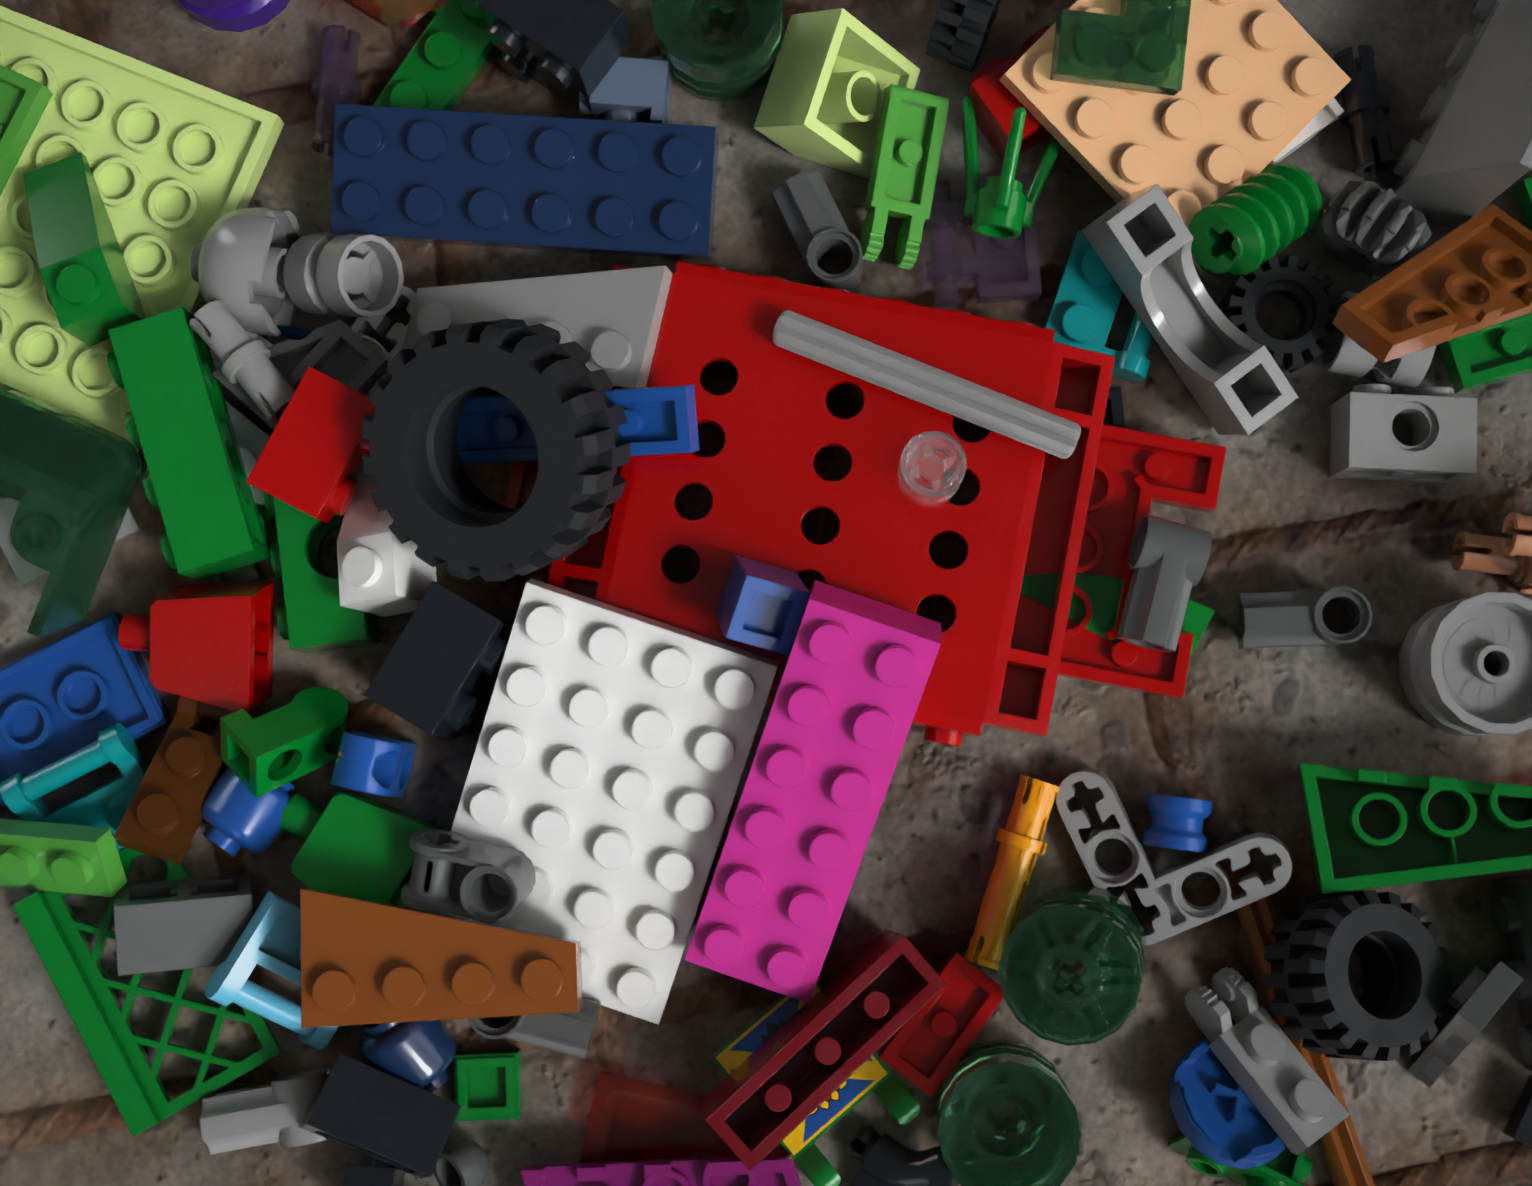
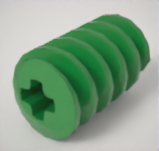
[1188,162,1323,275]

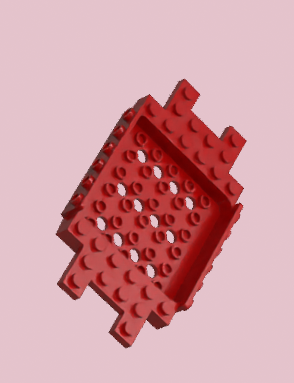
[493,261,1226,747]

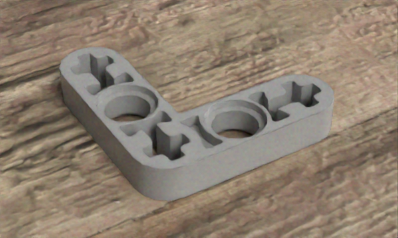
[1056,768,1292,946]

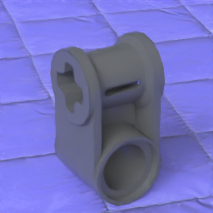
[400,829,536,924]

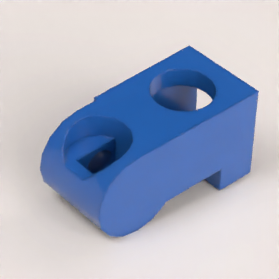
[331,729,418,799]

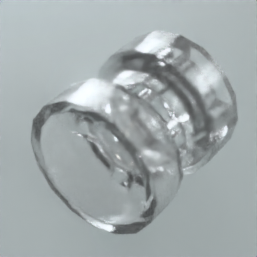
[897,431,967,507]

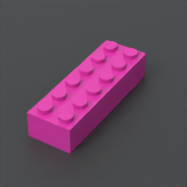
[685,580,941,1004]

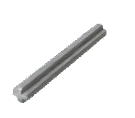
[772,310,1081,459]

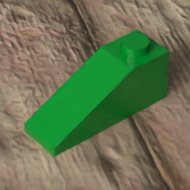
[23,152,146,347]

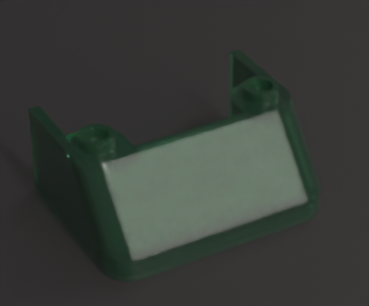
[0,382,142,638]

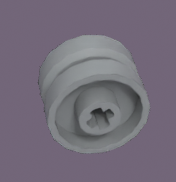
[1399,592,1532,736]

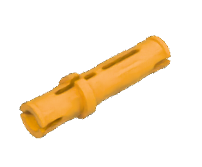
[964,774,1060,971]

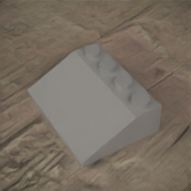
[1392,0,1532,229]

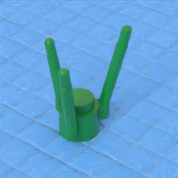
[961,96,1061,239]

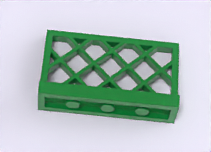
[13,848,283,1137]

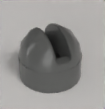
[433,1140,490,1186]

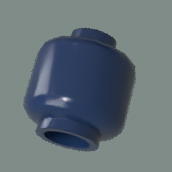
[358,1020,456,1093]

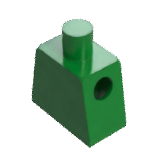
[281,790,444,905]

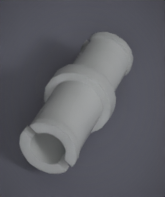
[189,300,295,424]

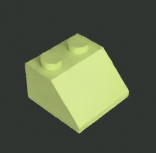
[753,8,921,179]

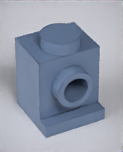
[579,57,672,124]

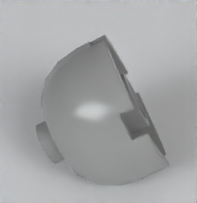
[190,207,302,336]

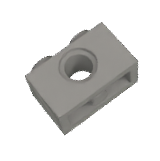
[1329,384,1478,484]

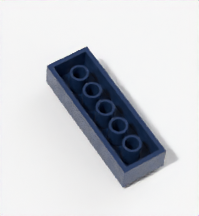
[331,104,719,260]

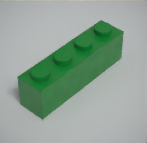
[107,307,270,580]

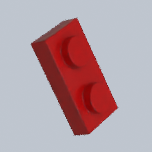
[878,950,1008,1097]

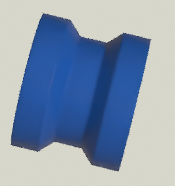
[1142,794,1212,853]

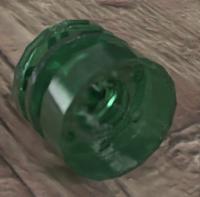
[650,0,785,103]
[998,884,1149,1046]
[936,1039,1081,1186]

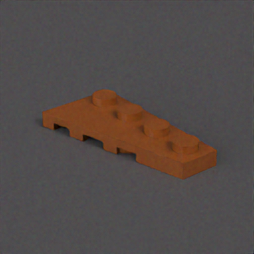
[1332,204,1532,363]

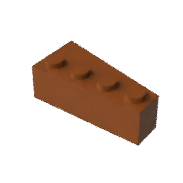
[300,889,583,1028]

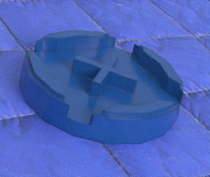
[1169,1037,1287,1170]

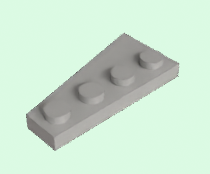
[403,265,673,389]

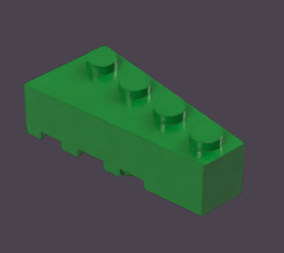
[1297,763,1532,895]

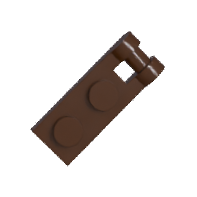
[114,696,252,865]

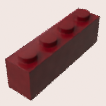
[696,929,947,1171]

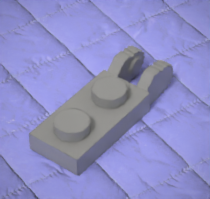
[1184,967,1349,1156]

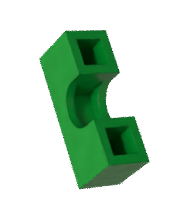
[263,476,380,653]

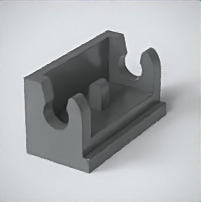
[114,873,253,976]

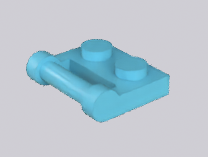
[205,891,339,1051]

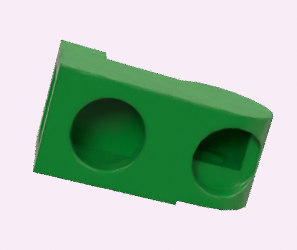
[220,687,348,798]

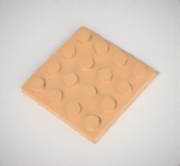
[999,0,1351,228]

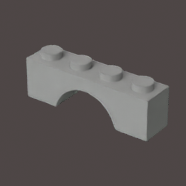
[1082,184,1298,435]

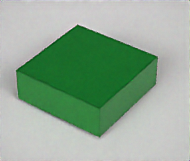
[454,1050,523,1122]

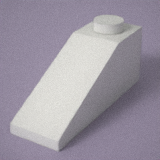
[337,463,437,617]

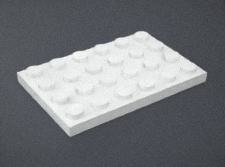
[432,579,779,1025]

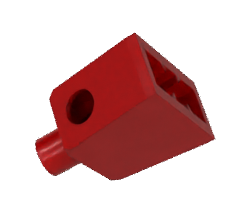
[118,580,275,714]

